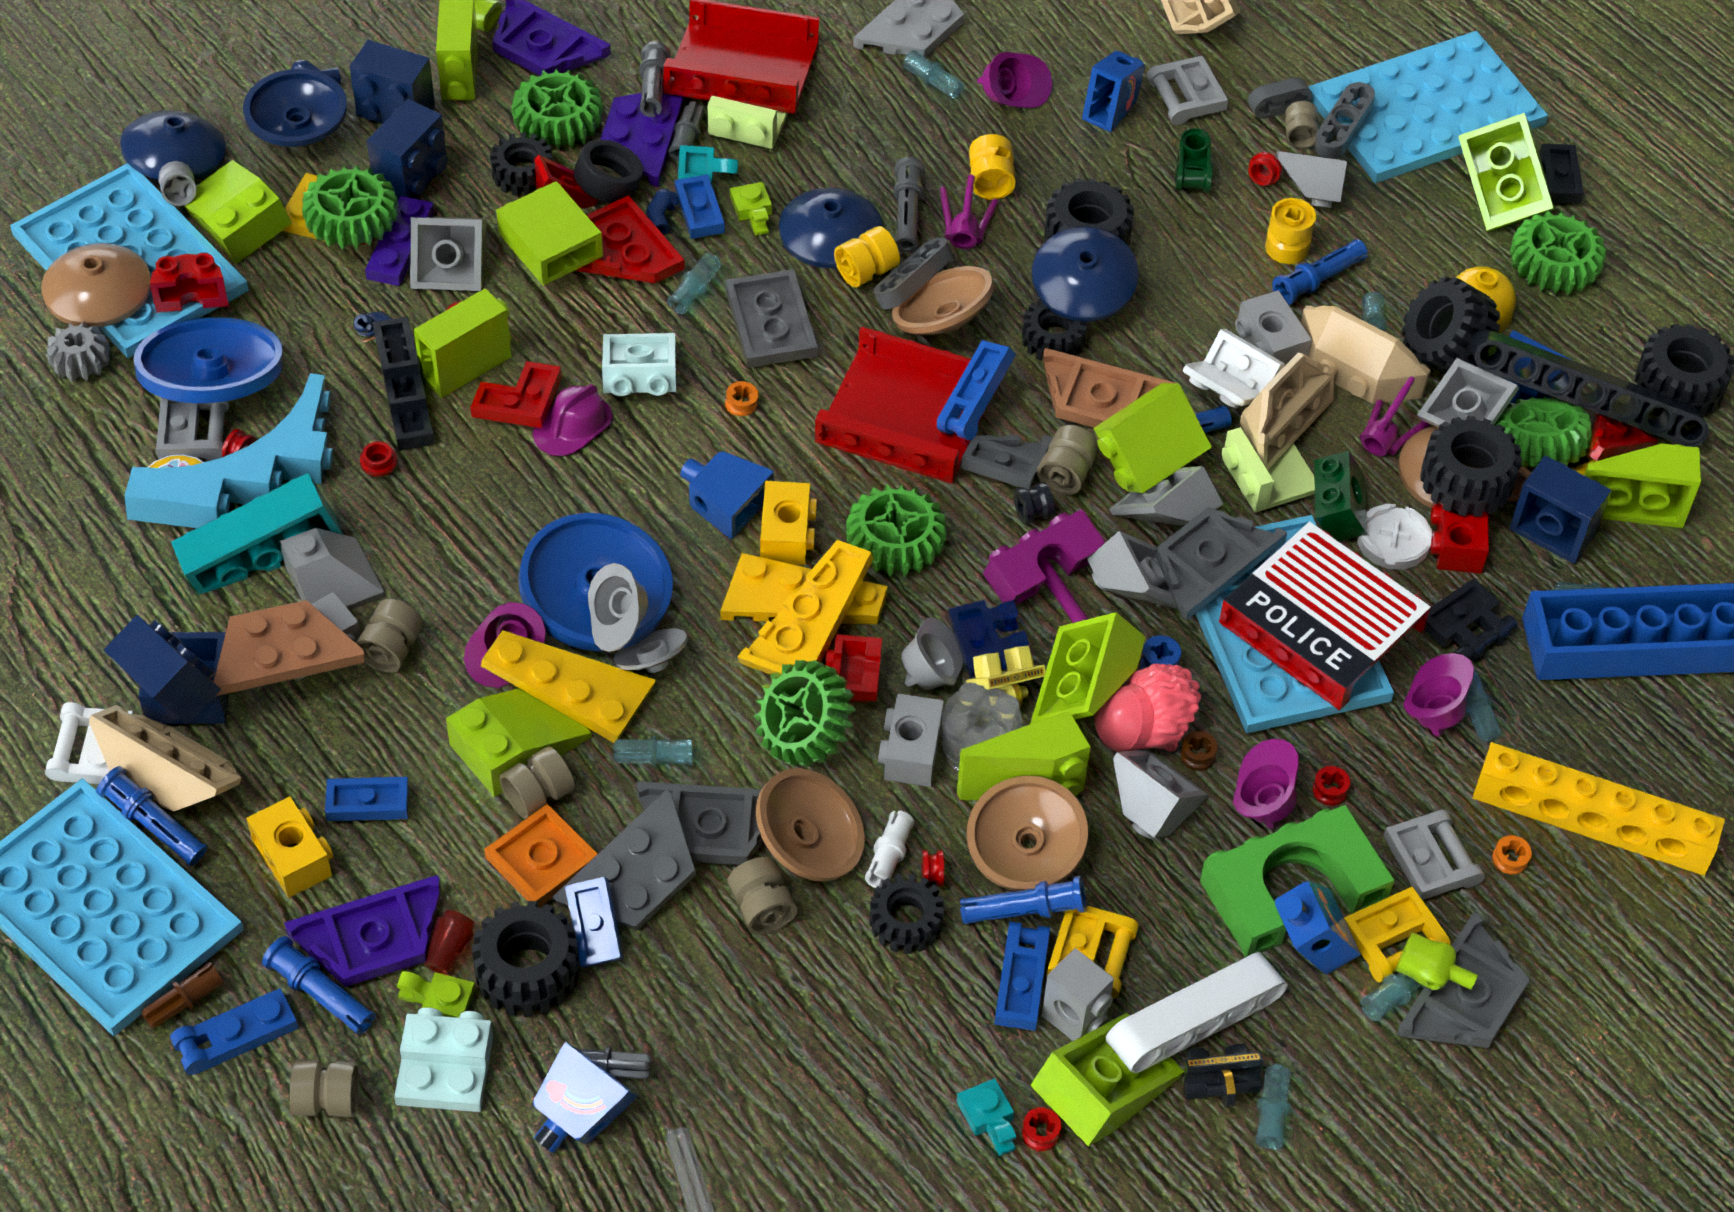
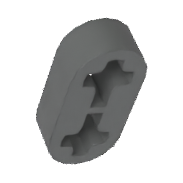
[1248,77,1312,119]

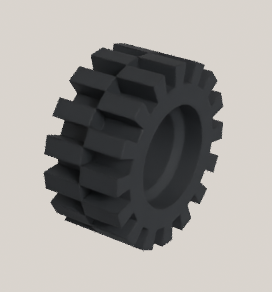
[490,133,553,196]
[1022,299,1088,361]
[869,874,944,954]

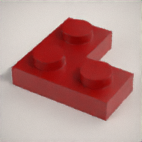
[470,361,562,428]

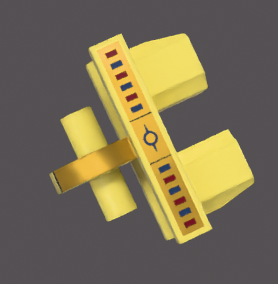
[966,645,1046,713]

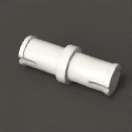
[865,811,914,888]

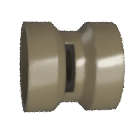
[1285,101,1319,149]

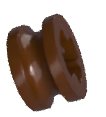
[1180,731,1218,771]

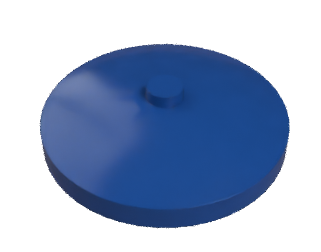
[134,317,283,403]
[518,513,673,652]

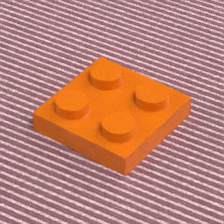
[484,804,597,908]

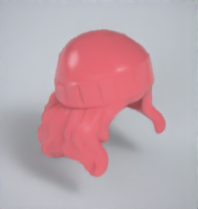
[1094,663,1201,752]

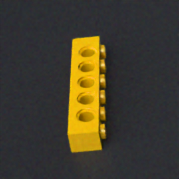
[1472,742,1725,876]

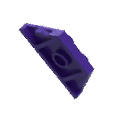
[492,0,611,76]
[600,93,686,187]
[284,875,441,987]

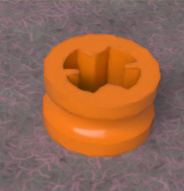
[725,381,758,416]
[1492,835,1532,875]

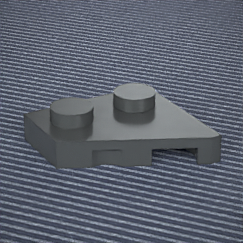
[960,435,1053,490]

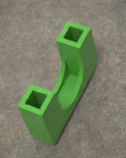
[1200,805,1394,957]

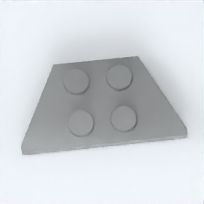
[853,0,964,59]

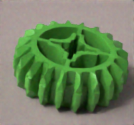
[511,69,603,150]
[302,165,398,250]
[1510,211,1606,295]
[1494,396,1593,468]
[846,483,947,577]
[753,660,856,767]

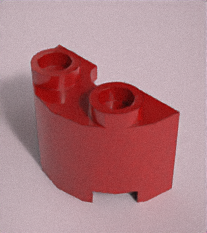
[149,253,229,313]
[825,634,882,703]

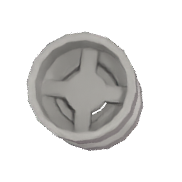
[158,161,197,206]

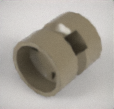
[1037,425,1099,495]
[356,599,424,673]
[499,746,575,819]
[728,857,797,935]
[290,1059,359,1117]

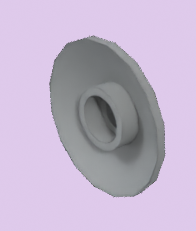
[613,628,688,673]

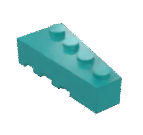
[171,473,344,595]

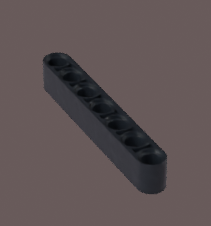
[1470,330,1709,447]

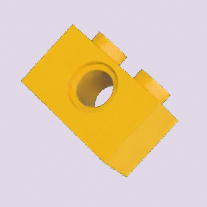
[760,481,817,565]
[246,796,334,898]

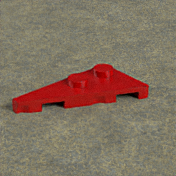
[1589,412,1659,461]

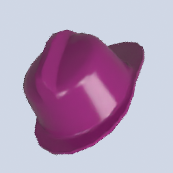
[977,52,1052,108]
[533,384,613,456]
[464,602,546,688]
[1403,653,1474,737]
[1233,739,1299,829]

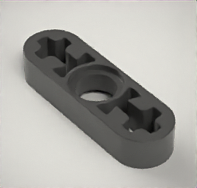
[1315,82,1375,159]
[873,238,953,309]

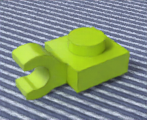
[730,182,772,236]
[397,971,475,1018]

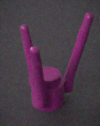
[940,174,998,249]
[1360,376,1431,457]

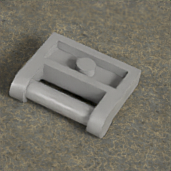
[1147,55,1228,125]
[156,397,229,461]
[1383,810,1485,900]

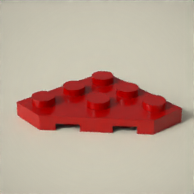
[575,195,685,283]

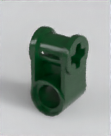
[1175,128,1212,193]

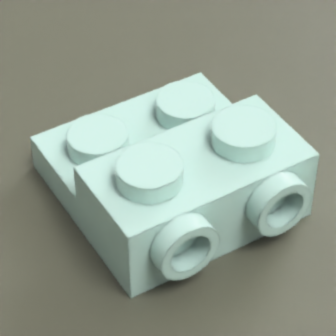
[602,333,676,396]
[394,1008,493,1112]

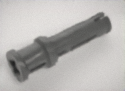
[639,41,670,117]
[894,157,925,253]

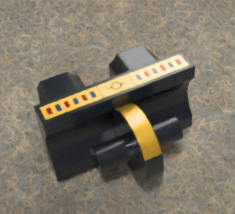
[1183,1043,1263,1108]

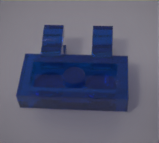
[948,600,1029,678]

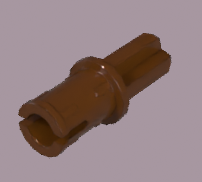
[141,962,225,1028]

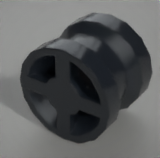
[1014,482,1055,525]

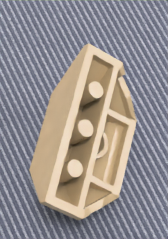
[1161,0,1241,34]
[1301,306,1431,404]
[1240,353,1334,471]
[89,705,241,812]

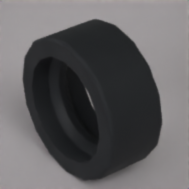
[574,140,643,203]

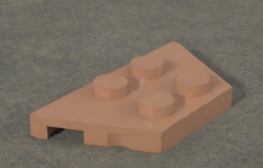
[1043,348,1178,428]
[214,600,365,696]

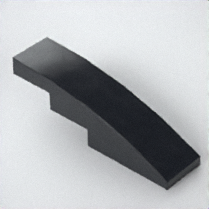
[372,317,435,450]

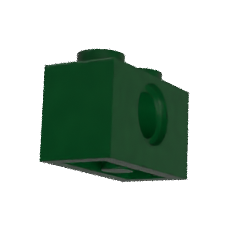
[1314,451,1367,542]

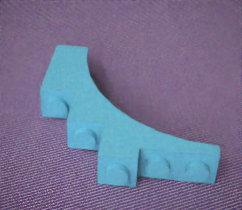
[124,373,333,528]

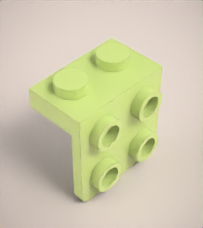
[708,96,788,149]
[1222,427,1315,513]

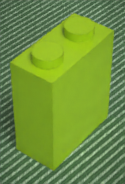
[436,0,479,100]
[496,181,603,286]
[414,288,512,398]
[1094,383,1212,493]

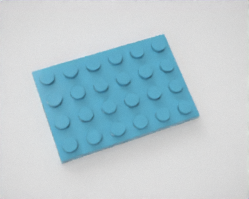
[1308,31,1548,183]
[10,163,249,358]
[1195,515,1394,734]
[0,778,244,1036]

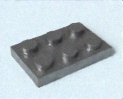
[725,269,818,368]

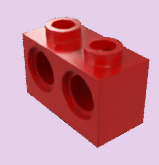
[1430,502,1489,574]

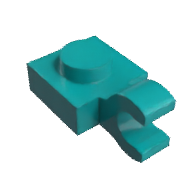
[678,145,738,182]
[957,1078,1016,1156]

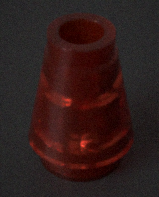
[424,910,475,975]

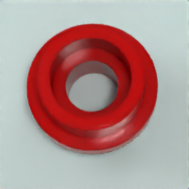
[1248,152,1282,186]
[360,441,397,477]

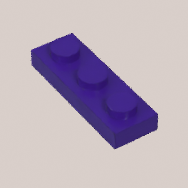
[365,196,434,286]

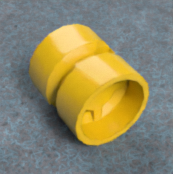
[969,134,1016,200]
[1265,198,1316,264]
[834,226,900,288]

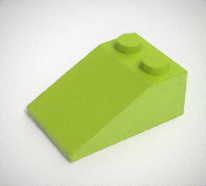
[1458,113,1554,232]
[181,160,292,264]
[1584,443,1701,528]
[1030,612,1146,724]
[446,688,592,797]
[956,710,1090,801]
[1030,1013,1184,1146]

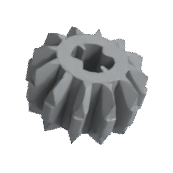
[46,321,110,382]

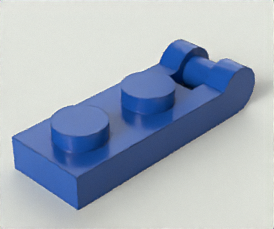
[937,340,1016,440]
[994,921,1050,1031]
[170,988,299,1075]

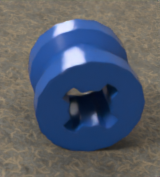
[1140,635,1181,670]

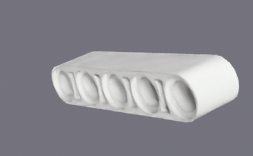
[1106,952,1288,1073]

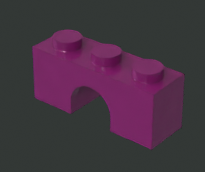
[983,509,1106,610]

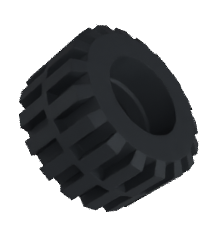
[1044,178,1134,263]
[1402,277,1500,374]
[1634,324,1734,417]
[1420,416,1522,517]
[472,901,579,1017]

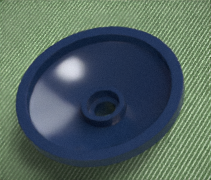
[243,69,347,147]
[120,110,226,181]
[779,187,883,268]
[1032,227,1139,322]

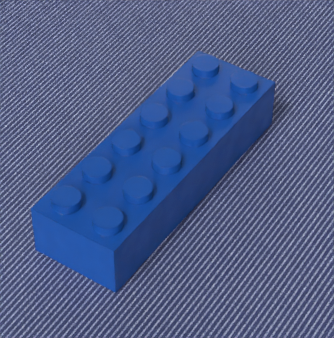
[1522,583,1734,680]

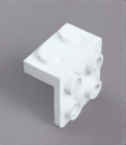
[1183,329,1285,408]

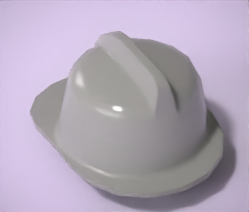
[588,563,649,652]
[901,618,964,690]

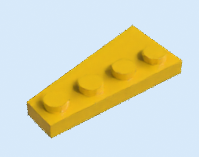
[737,540,874,675]
[720,553,888,625]
[481,630,656,744]

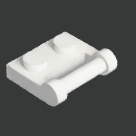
[45,702,133,784]

